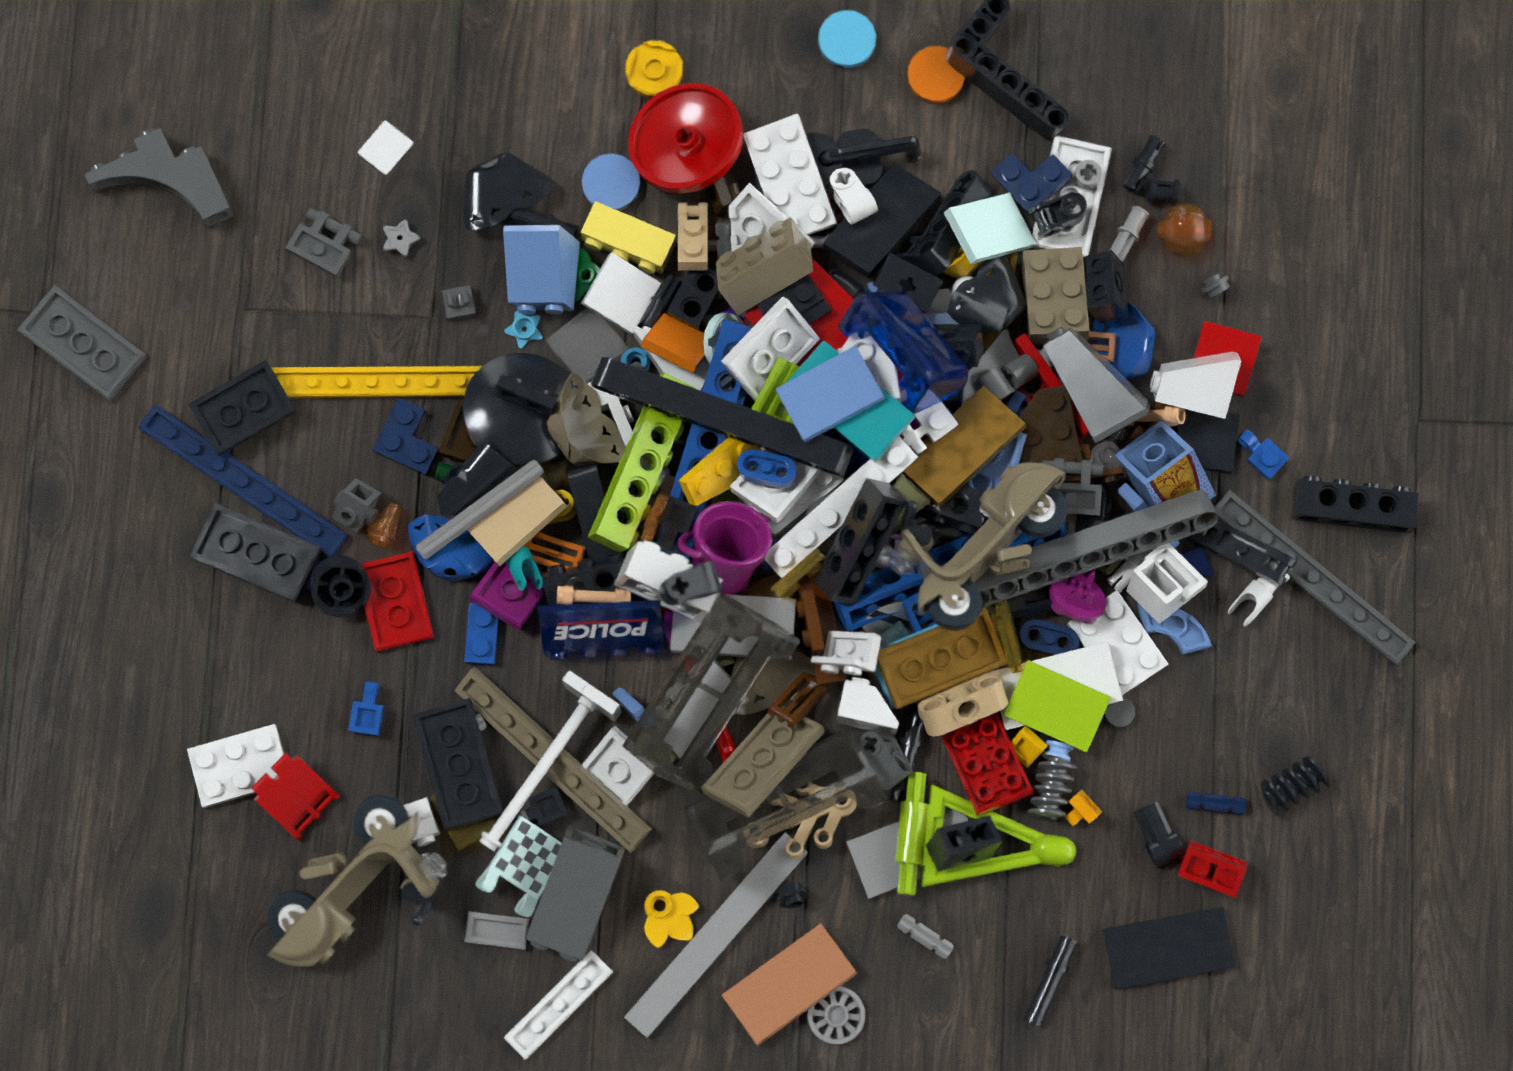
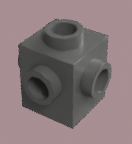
[332,478,381,533]

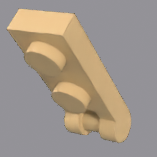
[678,202,708,270]

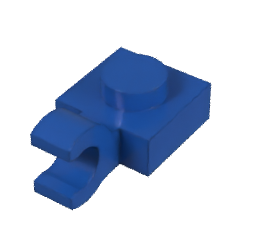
[1236,429,1290,481]
[348,681,385,736]

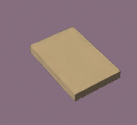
[467,476,567,566]

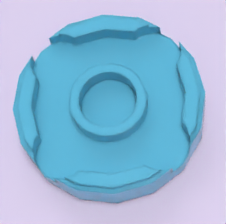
[818,10,876,69]

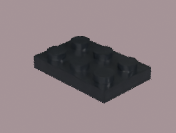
[189,360,297,456]

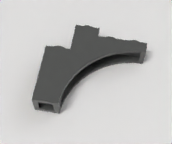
[84,128,234,227]

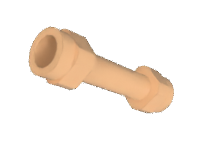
[1127,405,1186,426]
[557,585,631,608]

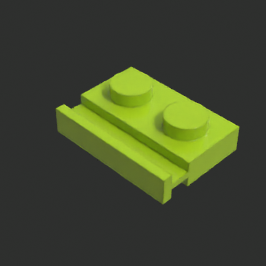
[751,356,800,424]

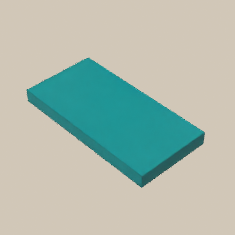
[786,340,915,462]

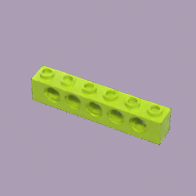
[588,373,696,553]

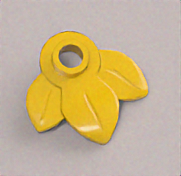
[644,890,699,948]

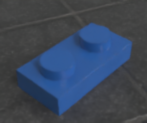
[464,603,499,665]

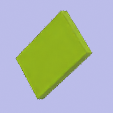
[1003,660,1111,752]

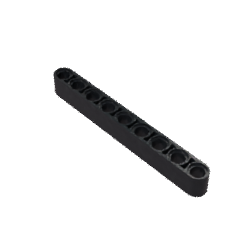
[591,356,854,477]

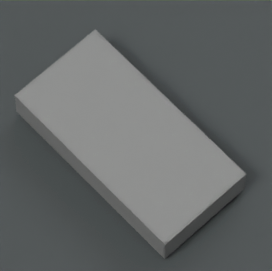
[464,912,530,950]

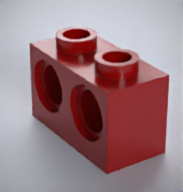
[1178,840,1248,898]

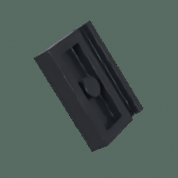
[758,275,832,326]

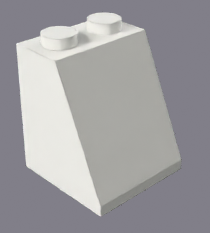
[1150,352,1241,419]

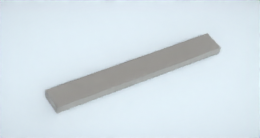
[624,833,808,1038]

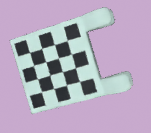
[476,816,561,917]

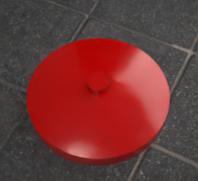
[628,83,744,193]

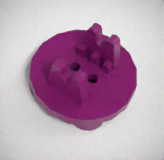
[1049,570,1106,625]

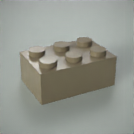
[716,217,814,315]
[1021,247,1090,346]

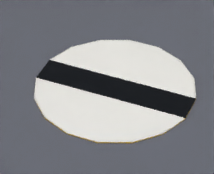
[862,602,916,635]

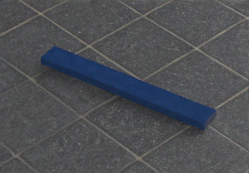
[138,404,349,558]

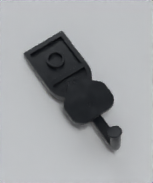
[755,128,922,195]

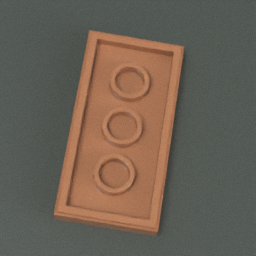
[722,923,857,1046]

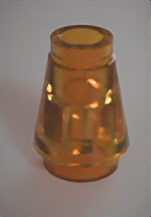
[366,502,403,549]

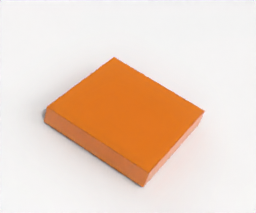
[640,313,706,373]

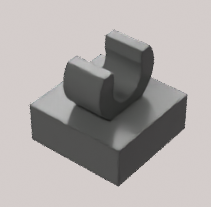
[442,285,477,321]

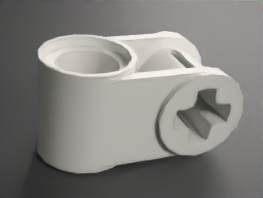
[830,168,878,225]

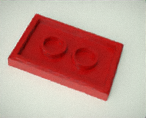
[361,551,434,652]

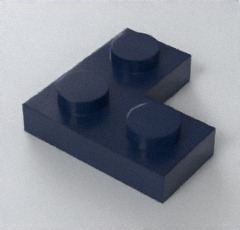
[990,153,1073,216]
[372,397,439,476]

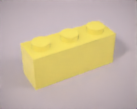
[581,201,676,274]

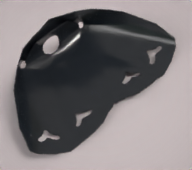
[463,152,556,230]
[947,255,1027,333]

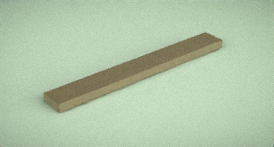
[454,667,652,853]

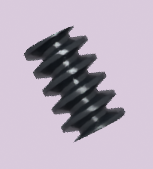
[1261,756,1330,817]

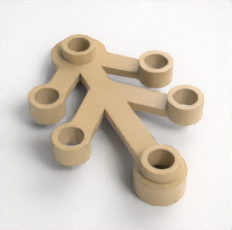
[744,775,857,859]

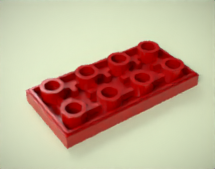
[940,702,1033,817]

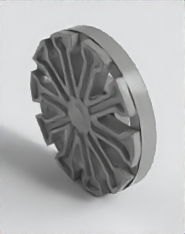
[808,986,865,1044]

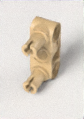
[915,672,1008,736]

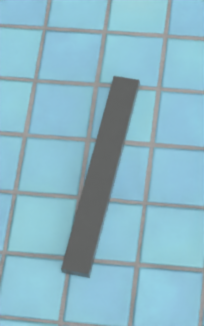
[1214,489,1416,666]

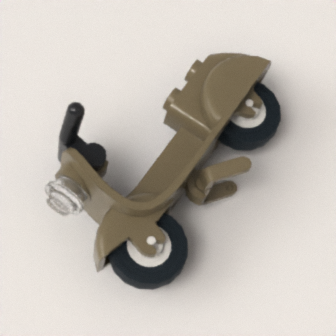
[888,462,1067,631]
[267,794,447,967]

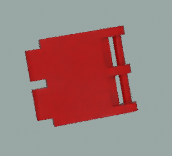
[251,753,340,840]

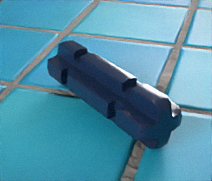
[1186,792,1246,815]

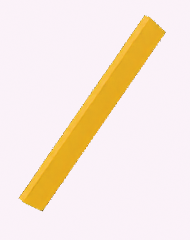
[271,366,482,398]

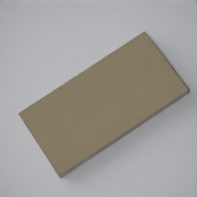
[701,706,825,818]

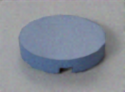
[582,154,640,211]

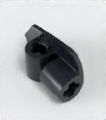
[437,439,519,515]

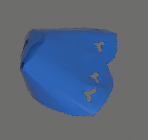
[1093,302,1156,381]
[408,514,495,582]

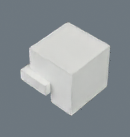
[1126,543,1208,624]

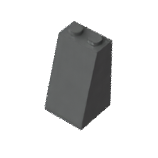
[525,825,625,961]

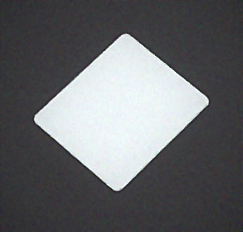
[358,121,413,174]

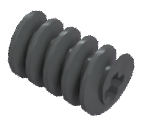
[1027,754,1077,821]

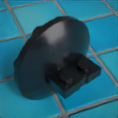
[463,353,577,468]

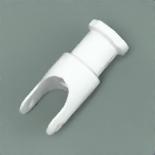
[1228,561,1290,627]

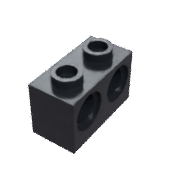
[667,268,724,331]

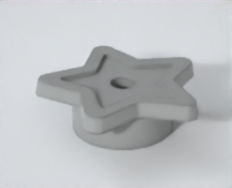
[383,220,420,257]

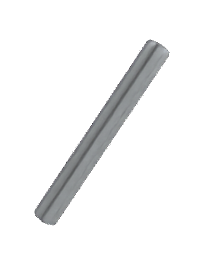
[416,460,544,559]

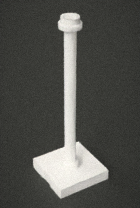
[480,670,622,851]

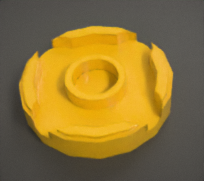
[625,41,683,98]

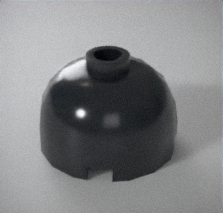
[310,555,371,617]

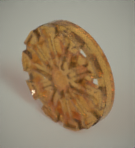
[640,493,669,543]

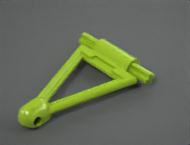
[895,772,1076,896]

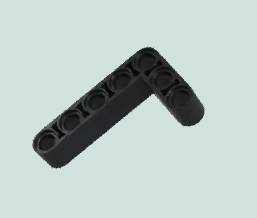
[945,0,1070,140]

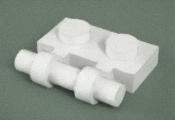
[901,376,958,455]

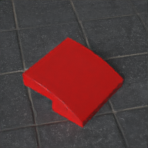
[1193,321,1262,397]

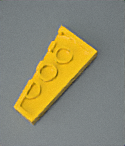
[678,437,761,506]

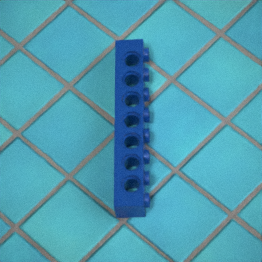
[656,319,753,560]
[833,523,1067,632]

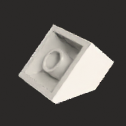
[836,677,899,736]

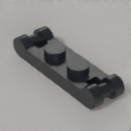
[1188,520,1297,588]

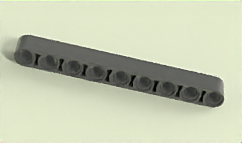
[974,490,1219,608]

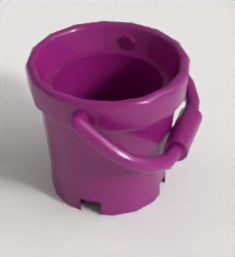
[678,501,772,595]

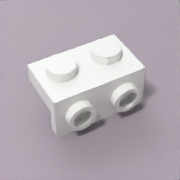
[811,631,881,676]

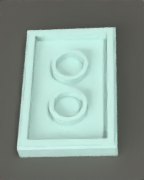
[944,193,1036,264]

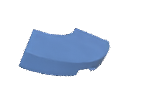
[1137,603,1212,655]

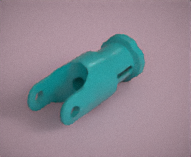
[505,545,543,591]

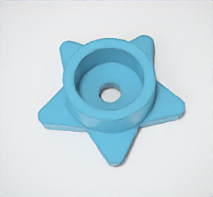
[505,311,542,348]

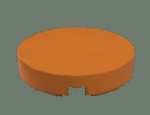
[907,46,965,104]

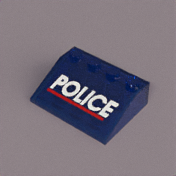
[538,600,665,661]

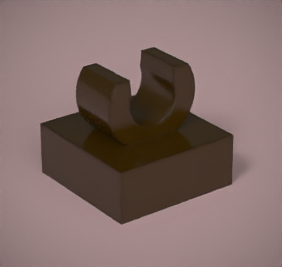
[704,177,741,217]

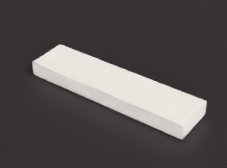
[504,950,613,1060]

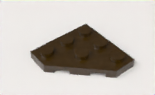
[1019,385,1082,476]

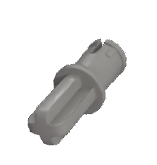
[1110,206,1149,262]

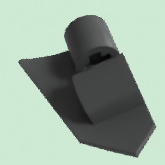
[961,329,1038,406]

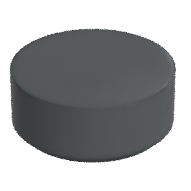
[1104,697,1135,728]

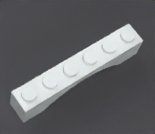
[765,436,918,578]

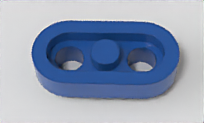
[737,449,797,488]

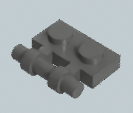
[285,208,362,278]
[1043,458,1103,515]

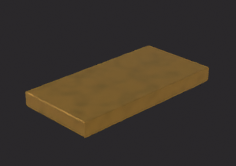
[902,386,1026,507]
[877,607,1008,709]

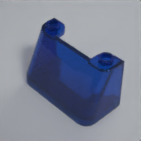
[838,291,968,414]

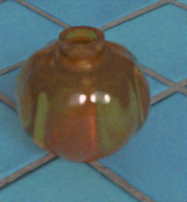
[1158,202,1212,257]

